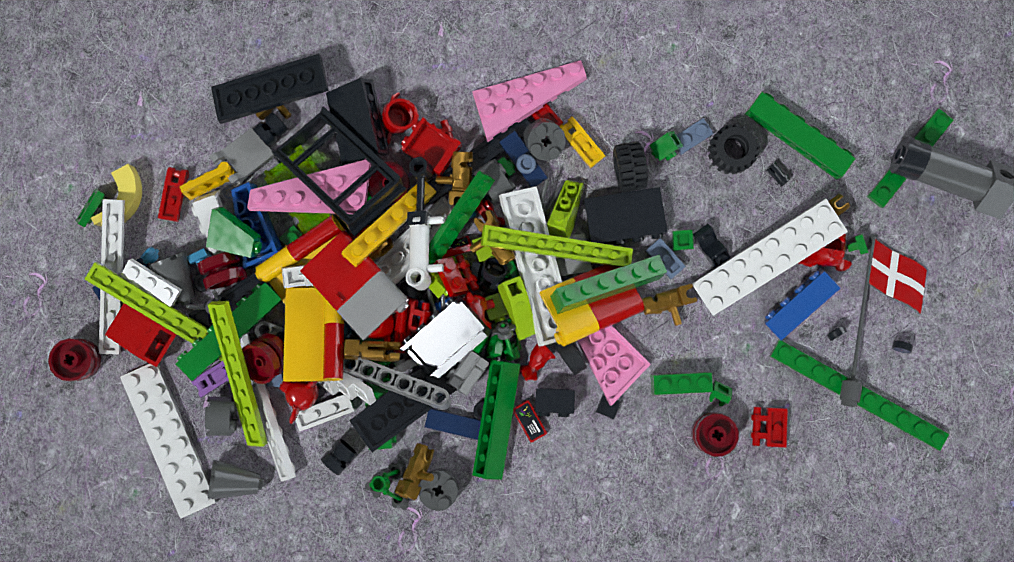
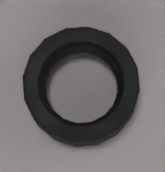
[554,343,587,375]

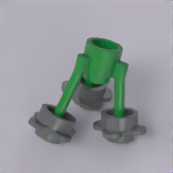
[488,322,522,361]
[365,460,410,510]

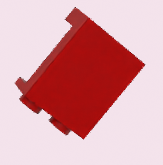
[401,117,462,176]

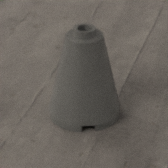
[149,250,195,306]
[208,460,263,499]

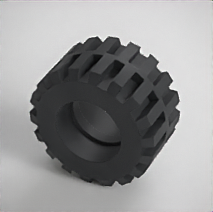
[708,123,760,175]
[613,141,648,193]

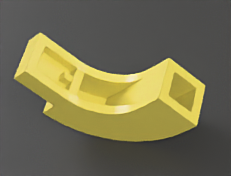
[91,164,142,227]

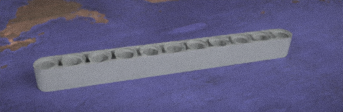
[254,321,452,410]

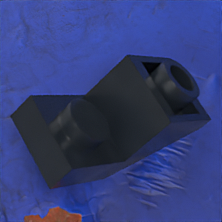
[693,224,731,269]

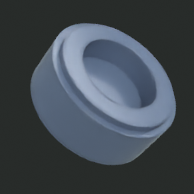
[516,154,536,174]

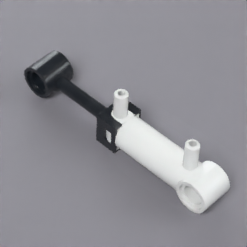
[406,157,445,291]

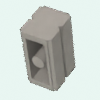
[446,351,489,396]

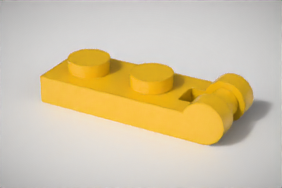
[559,116,605,169]
[180,162,236,201]

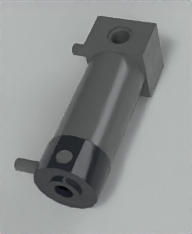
[890,136,1014,220]

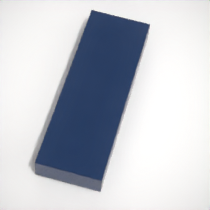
[499,131,548,187]
[424,409,481,440]

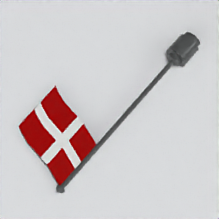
[840,235,927,407]

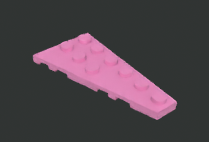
[472,60,587,142]
[247,160,371,214]
[577,325,651,406]

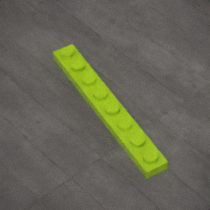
[481,225,633,267]
[84,262,223,361]
[207,301,268,447]

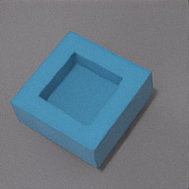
[187,248,212,265]

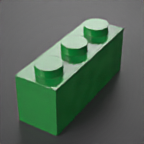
[650,372,713,395]

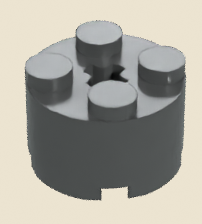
[523,118,566,161]
[472,159,516,204]
[205,397,238,436]
[419,468,459,511]

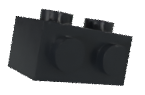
[535,388,575,417]

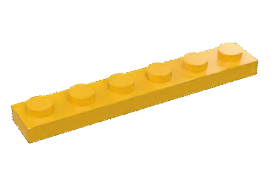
[342,181,437,267]

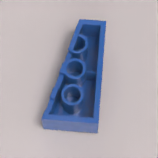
[231,182,283,269]
[764,268,841,340]

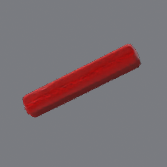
[393,296,407,353]

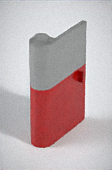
[300,231,409,340]

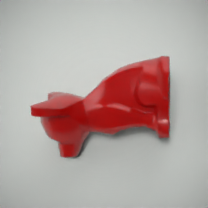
[519,343,556,381]

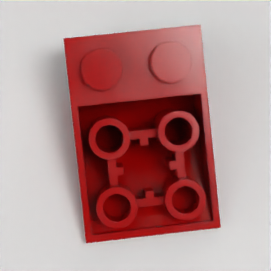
[105,303,177,367]

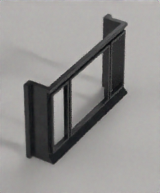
[271,106,407,236]

